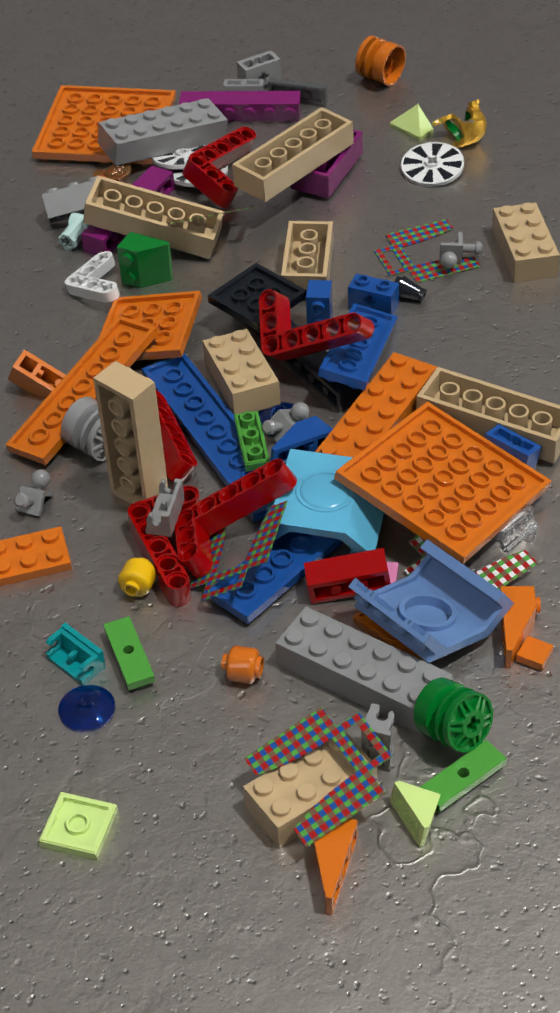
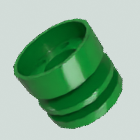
[413,677,493,753]

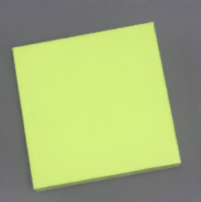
[39,792,118,860]

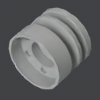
[61,396,106,461]

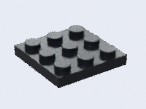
[208,263,307,332]

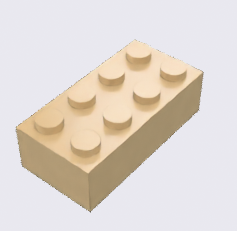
[492,202,560,283]
[281,221,333,292]
[202,329,281,414]
[243,731,378,849]

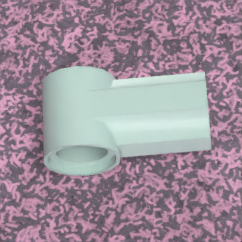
[58,212,89,251]

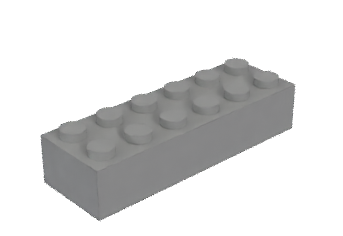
[98,99,228,165]
[275,606,453,735]

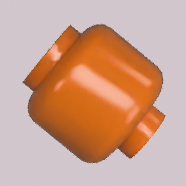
[221,645,264,684]

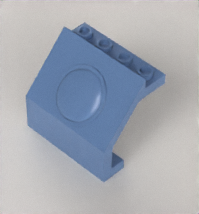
[348,540,514,663]

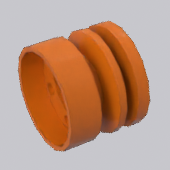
[355,36,406,86]

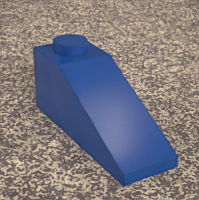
[270,416,333,461]

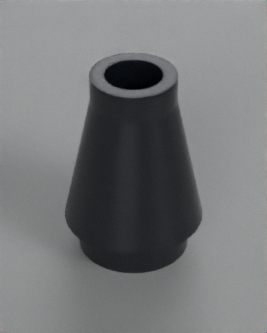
[394,276,427,302]

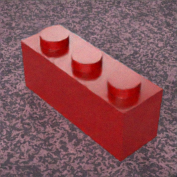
[304,548,391,604]

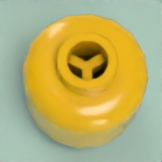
[117,558,157,597]

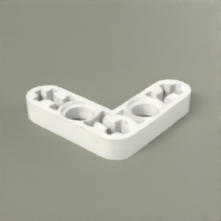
[65,251,120,302]

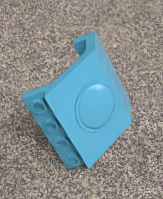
[261,449,384,554]

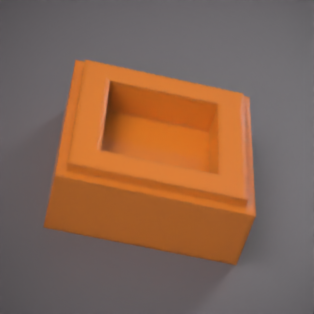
[516,636,554,671]

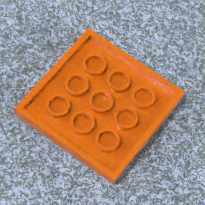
[99,291,203,360]

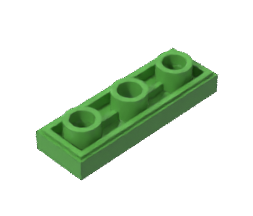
[234,411,270,472]
[103,616,155,690]
[420,740,507,813]

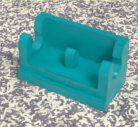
[45,622,106,686]

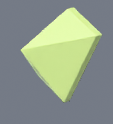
[389,104,433,141]
[390,781,441,847]

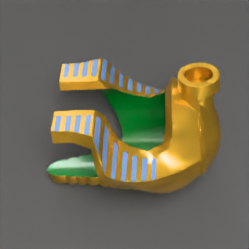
[432,99,487,149]

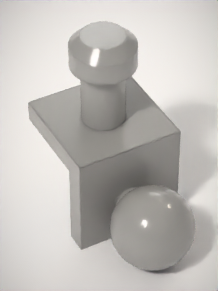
[439,232,483,268]
[262,402,309,442]
[14,469,54,516]

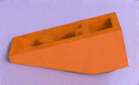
[8,349,66,398]
[501,586,541,668]
[314,818,358,915]

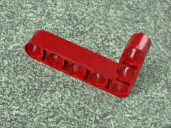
[182,126,256,208]
[259,289,374,361]
[95,390,198,482]
[175,458,297,578]
[127,485,200,607]

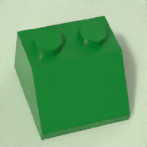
[117,232,173,288]

